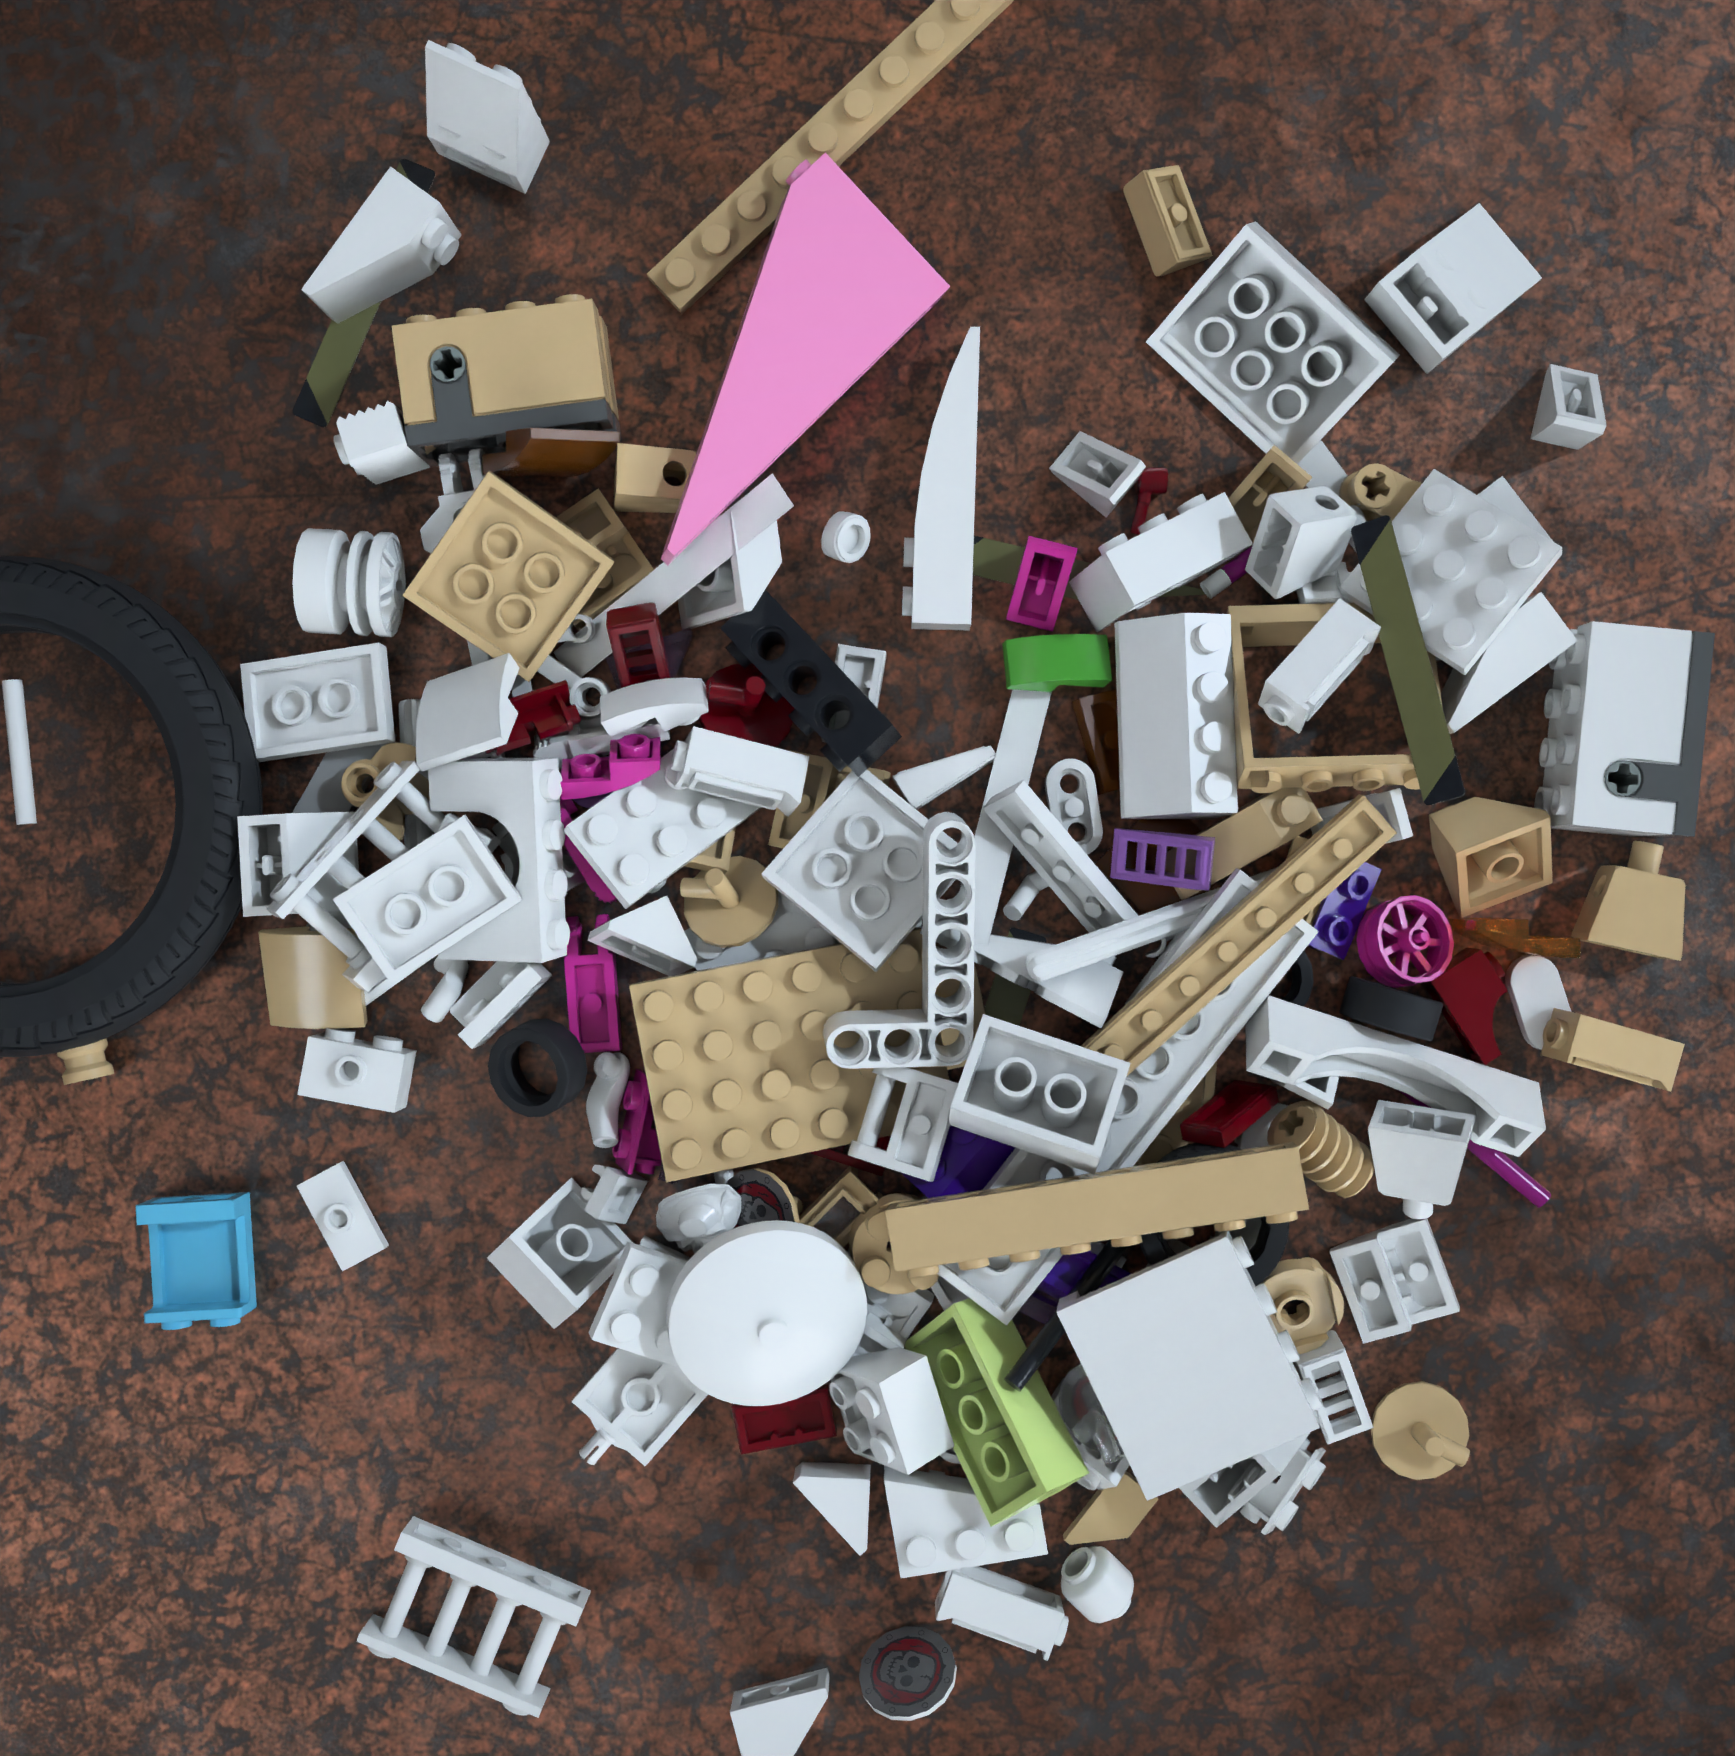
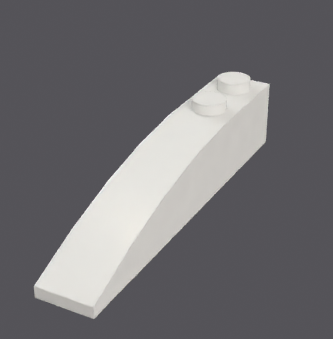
[902,327,980,631]

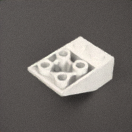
[425,40,550,194]
[1364,203,1542,374]

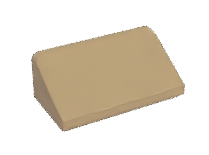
[1123,165,1213,277]

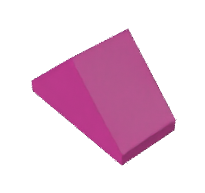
[1006,536,1077,632]

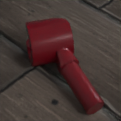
[1130,467,1168,535]

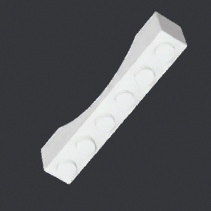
[1245,995,1546,1157]

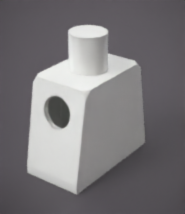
[1245,486,1365,599]
[1368,1100,1475,1219]

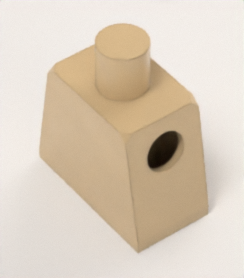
[613,443,697,513]
[1571,841,1686,961]

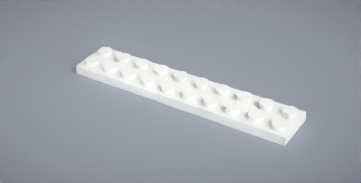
[937,868,1319,1326]

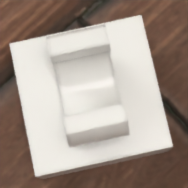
[580,1165,648,1224]

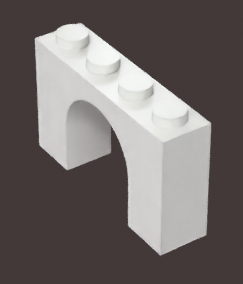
[428,758,570,963]

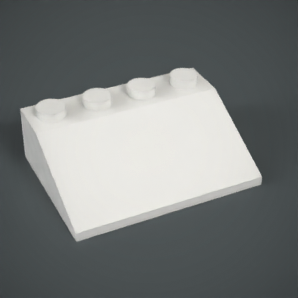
[1146,221,1400,464]

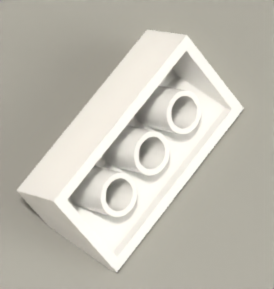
[1114,613,1238,819]

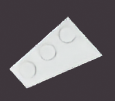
[1069,492,1253,633]
[884,1465,1048,1578]

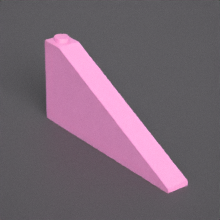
[661,153,950,566]

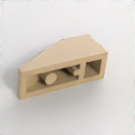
[1165,787,1323,900]

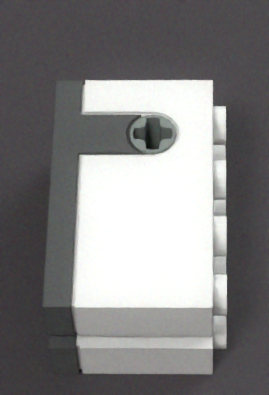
[1534,621,1715,839]

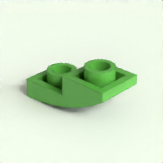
[1002,634,1112,692]

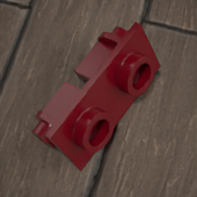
[485,680,581,756]

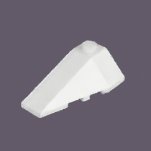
[920,926,1123,1028]

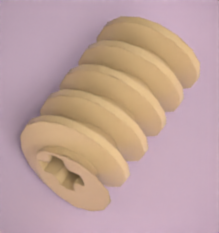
[1267,1101,1374,1199]

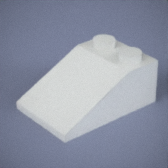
[301,166,461,324]
[1441,592,1578,734]

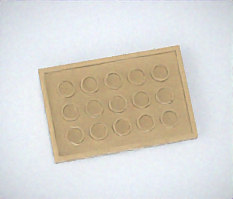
[628,928,949,1183]

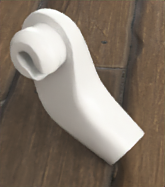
[586,1052,630,1148]

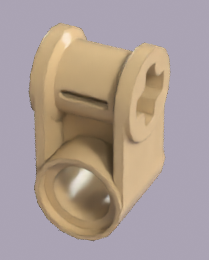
[1339,463,1422,521]

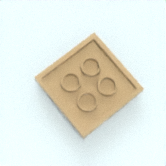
[402,470,615,682]

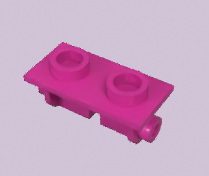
[612,1069,662,1174]

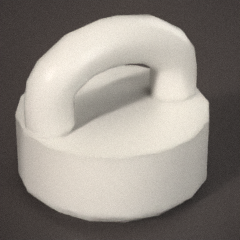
[821,511,871,563]

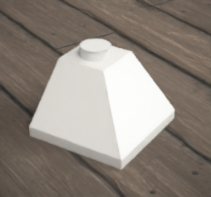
[678,511,782,630]

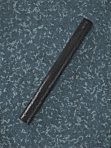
[1004,1240,1129,1392]

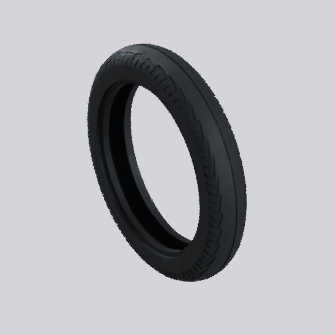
[0,556,263,1057]

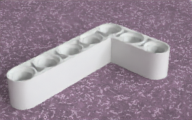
[823,812,975,1069]

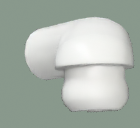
[421,956,469,1023]

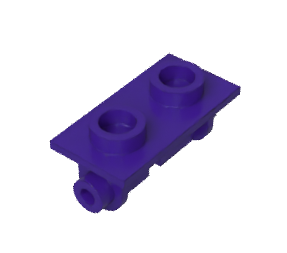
[1308,862,1382,960]

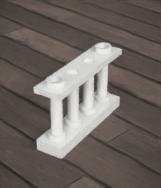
[266,761,501,992]
[357,1516,591,1718]

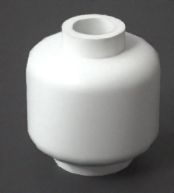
[1061,1546,1134,1623]

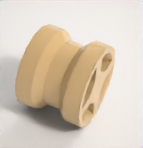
[57,1038,114,1085]

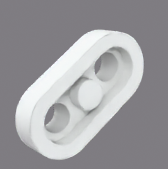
[1045,759,1103,854]

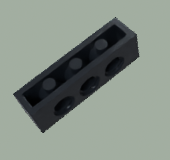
[720,590,902,777]

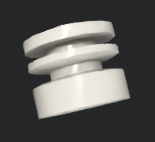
[292,528,406,637]

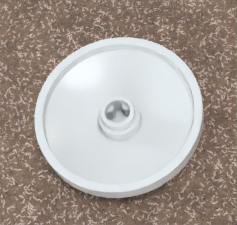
[666,1220,867,1406]

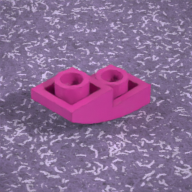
[560,734,661,800]

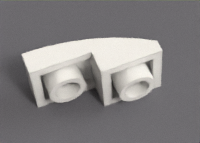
[600,677,709,738]

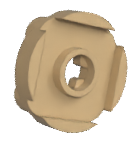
[849,1193,939,1294]
[1258,1257,1344,1354]

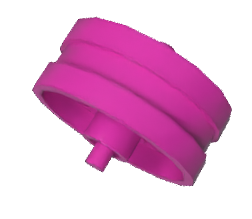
[1356,895,1454,988]

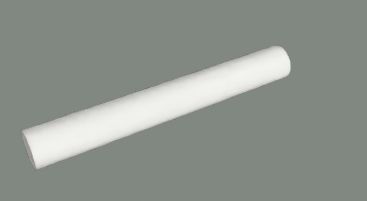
[2,679,37,825]

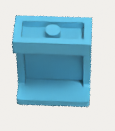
[136,1192,257,1330]

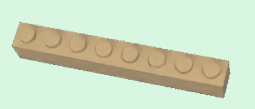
[885,1142,1309,1278]

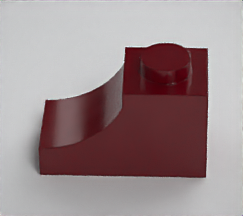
[1421,947,1508,1065]

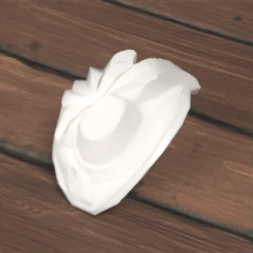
[656,1184,742,1254]

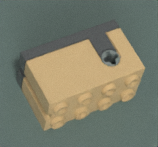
[392,294,622,467]

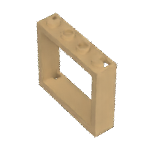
[1226,603,1443,793]

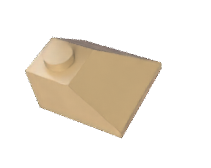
[1429,797,1553,918]

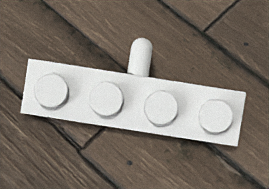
[983,780,1138,933]

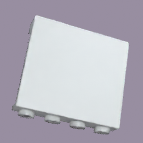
[1056,1231,1323,1501]

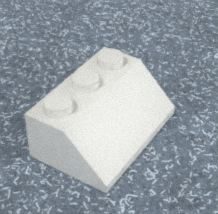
[949,1014,1131,1174]

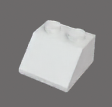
[487,1177,633,1329]

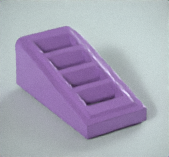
[1110,828,1215,891]

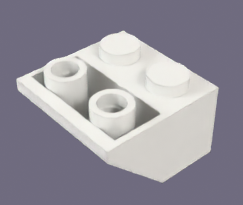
[237,812,359,917]
[829,1347,954,1475]

